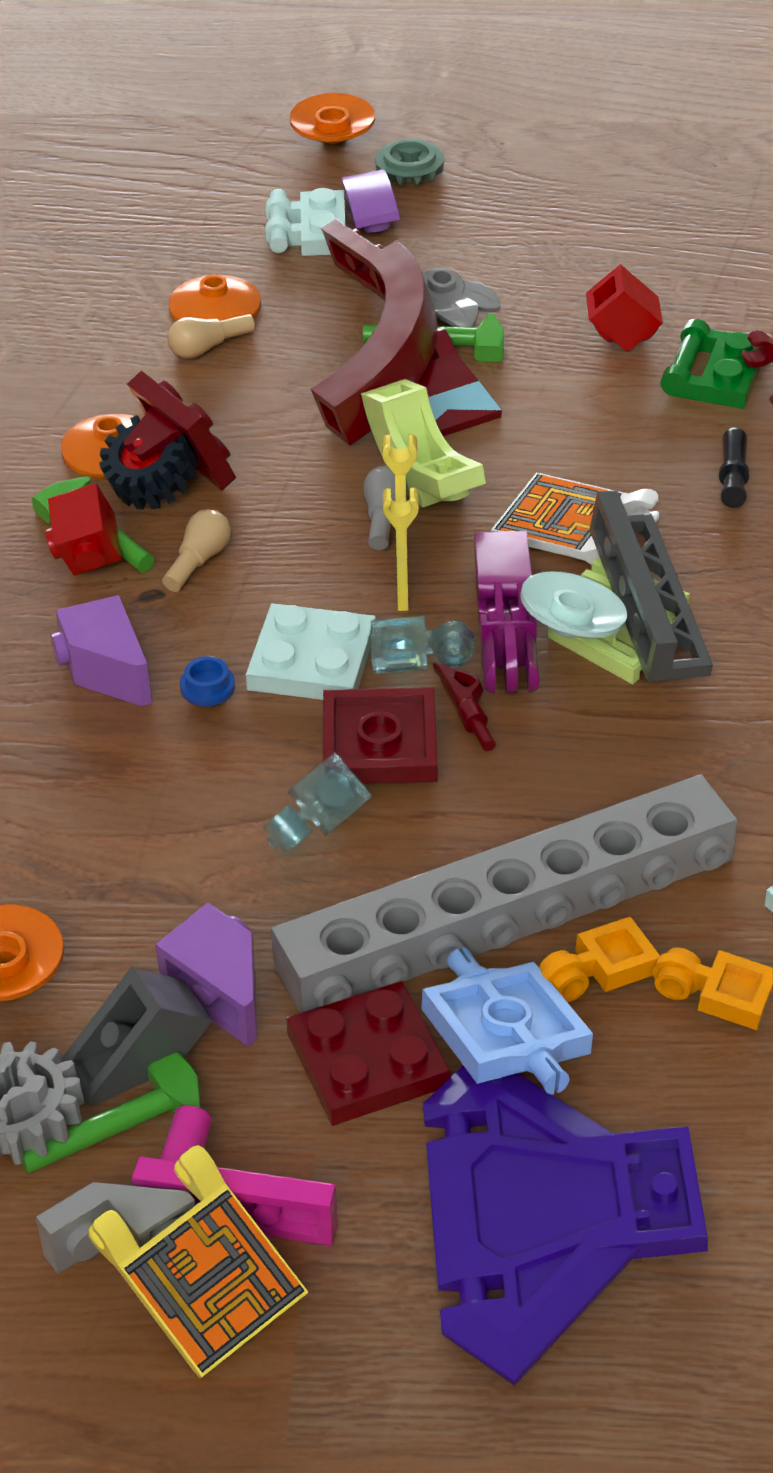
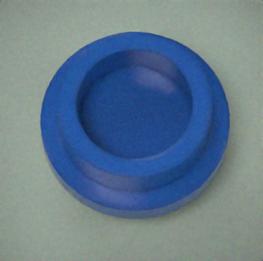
[180,656,235,707]

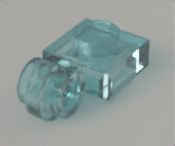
[371,616,476,674]
[264,752,372,853]

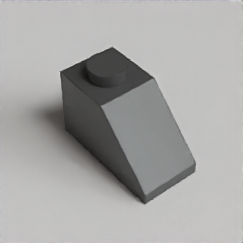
[61,966,212,1105]

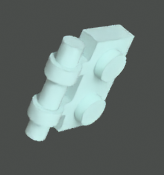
[265,188,345,256]

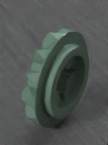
[375,138,444,186]

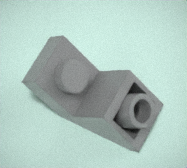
[36,1182,195,1274]

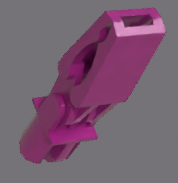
[474,531,540,693]

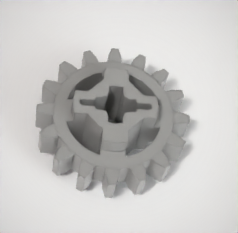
[0,1041,84,1165]

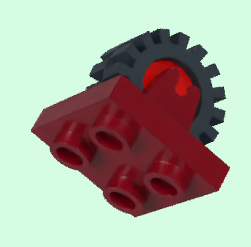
[99,371,237,510]

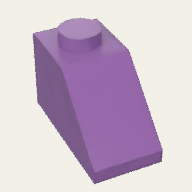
[50,595,152,706]
[156,903,257,1047]

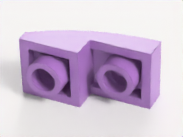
[341,169,400,233]

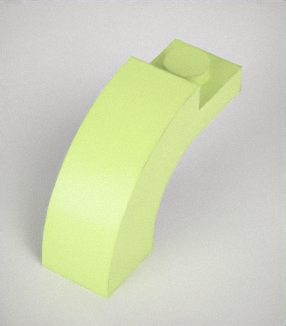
[361,379,486,508]

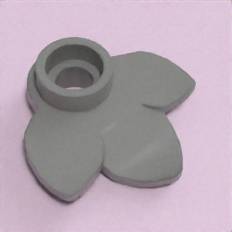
[423,268,501,327]

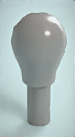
[363,465,407,550]

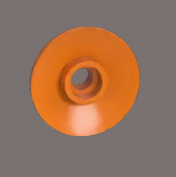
[290,93,375,144]
[169,274,261,321]
[61,414,141,479]
[0,904,64,1001]

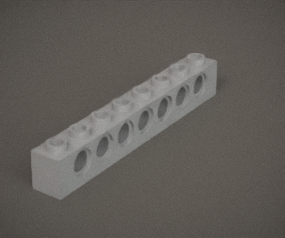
[271,774,737,1013]

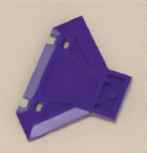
[423,1065,708,1385]

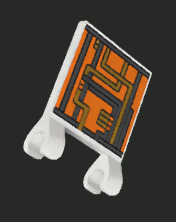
[491,472,659,565]

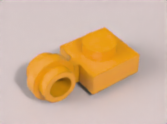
[539,916,660,1002]
[652,947,773,1031]

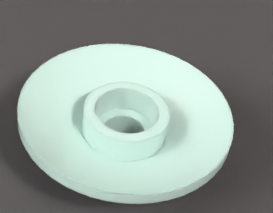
[520,571,627,638]

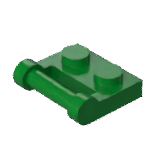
[660,319,761,409]

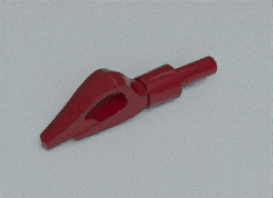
[433,662,496,752]

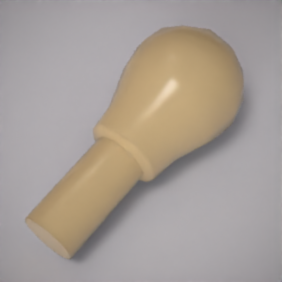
[168,314,255,359]
[162,509,231,592]

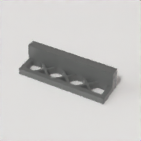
[589,490,713,682]

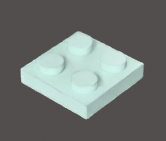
[246,603,376,700]

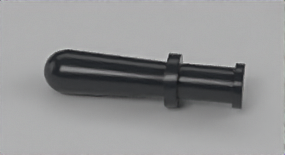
[719,427,749,508]

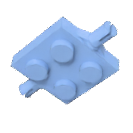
[421,947,593,1095]

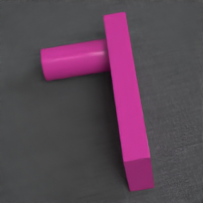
[132,1106,338,1246]

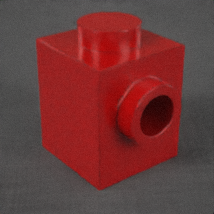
[586,264,663,352]
[45,483,122,576]

